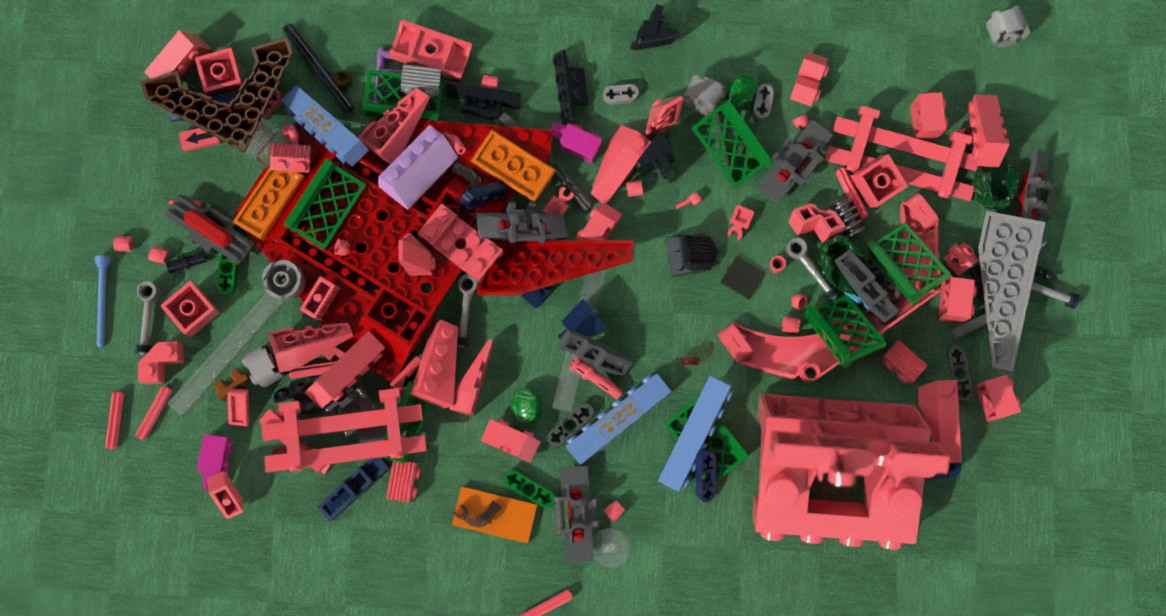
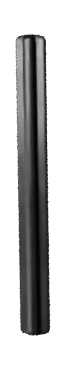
[283,24,355,113]

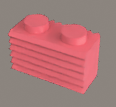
[270,143,311,173]
[300,276,340,320]
[880,340,928,384]
[386,461,421,503]
[207,471,244,519]

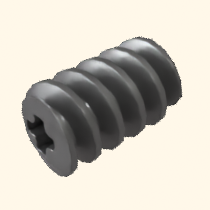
[829,198,865,239]

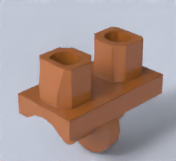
[214,368,251,402]

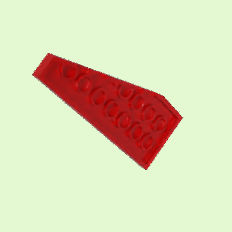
[409,119,553,188]
[477,240,635,296]

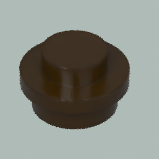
[333,70,352,89]

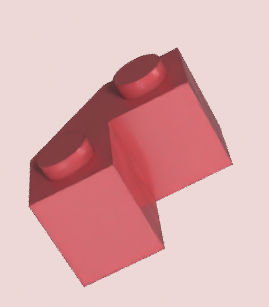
[790,52,829,106]
[575,203,622,241]
[789,203,846,243]
[138,341,184,385]
[481,419,541,463]

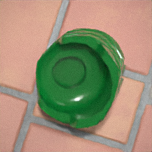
[724,75,757,108]
[511,388,543,423]

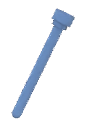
[95,255,111,347]

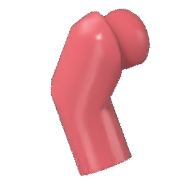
[282,124,299,146]
[442,132,466,155]

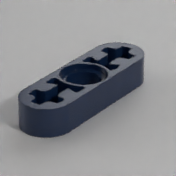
[460,181,508,210]
[695,448,716,503]

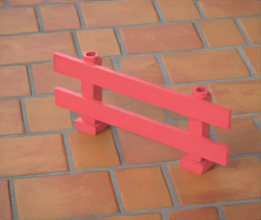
[824,106,977,201]
[262,388,427,473]

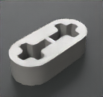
[603,84,638,105]
[753,84,773,121]

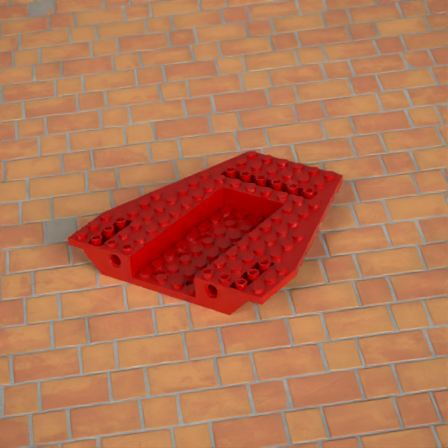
[233,122,517,382]

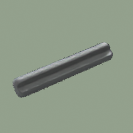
[553,164,592,212]

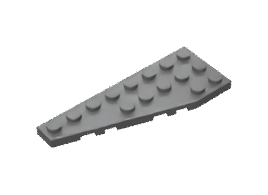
[978,211,1046,373]

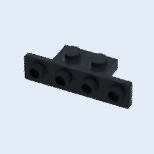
[553,50,589,126]
[447,81,521,119]
[274,378,330,415]

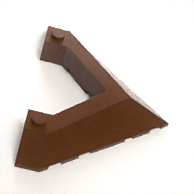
[140,37,293,153]

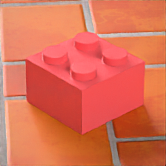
[195,48,244,95]
[910,92,948,141]
[850,154,908,208]
[938,277,977,324]
[160,281,220,338]
[974,374,1021,422]

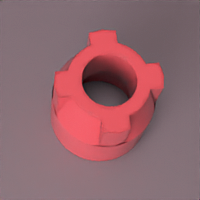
[482,75,499,89]
[626,180,643,197]
[113,236,134,252]
[149,246,169,264]
[769,256,786,273]
[781,316,800,333]
[604,501,625,522]

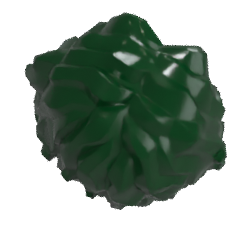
[972,157,1020,210]
[817,235,870,294]

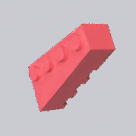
[967,94,1010,167]
[410,320,458,409]
[305,331,385,409]

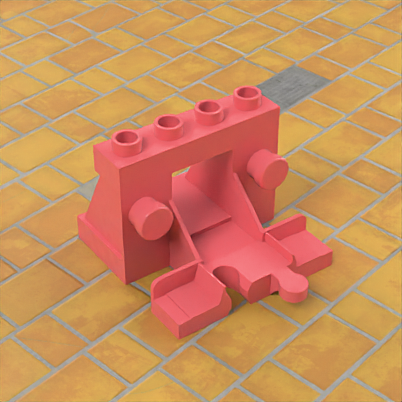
[752,394,949,550]

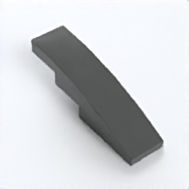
[835,249,900,325]
[557,329,634,377]

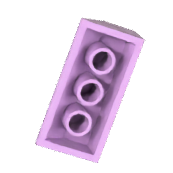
[379,125,458,210]

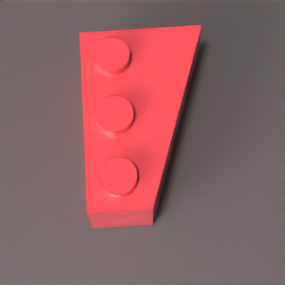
[144,30,212,79]

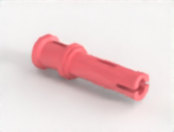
[569,356,623,400]

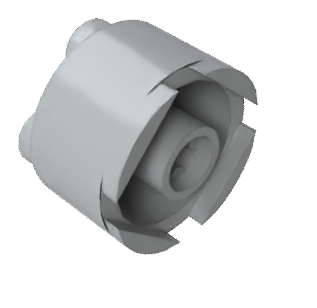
[986,6,1030,48]
[683,75,727,116]
[262,260,307,301]
[241,342,286,388]

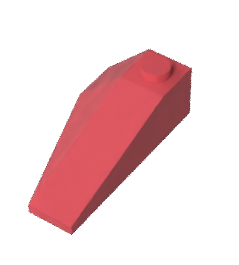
[358,88,430,165]
[645,96,683,139]
[590,125,651,204]
[399,233,436,275]
[268,323,353,373]
[450,339,494,417]
[918,380,962,463]

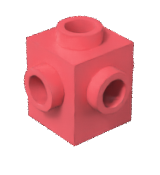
[944,242,979,276]

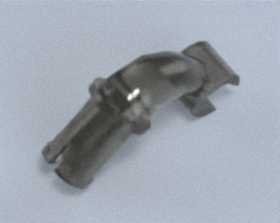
[451,161,481,194]
[454,500,502,528]

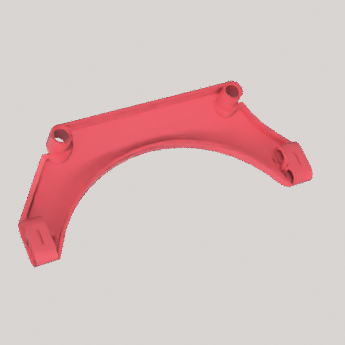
[717,193,946,383]

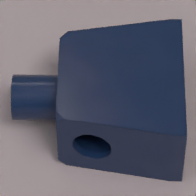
[558,299,606,340]

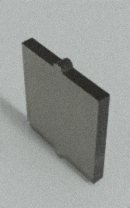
[720,256,765,300]

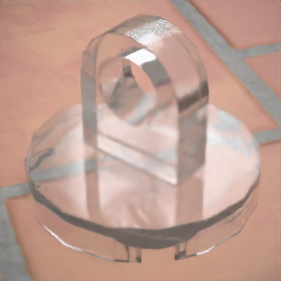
[593,528,630,568]

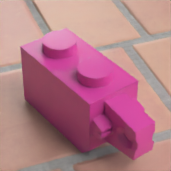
[550,123,602,164]
[197,434,233,490]

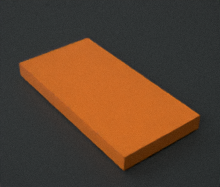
[471,130,556,203]
[233,167,306,241]
[452,487,537,543]

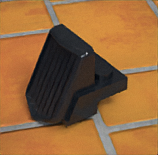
[630,4,679,50]
[636,130,676,183]
[666,233,719,277]

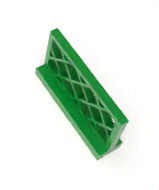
[362,69,443,121]
[691,99,773,188]
[284,159,366,250]
[866,222,952,306]
[805,294,886,369]
[664,395,750,482]

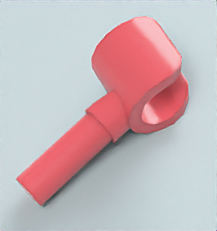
[675,193,702,209]

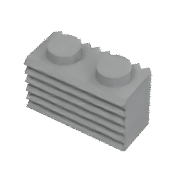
[401,64,441,97]

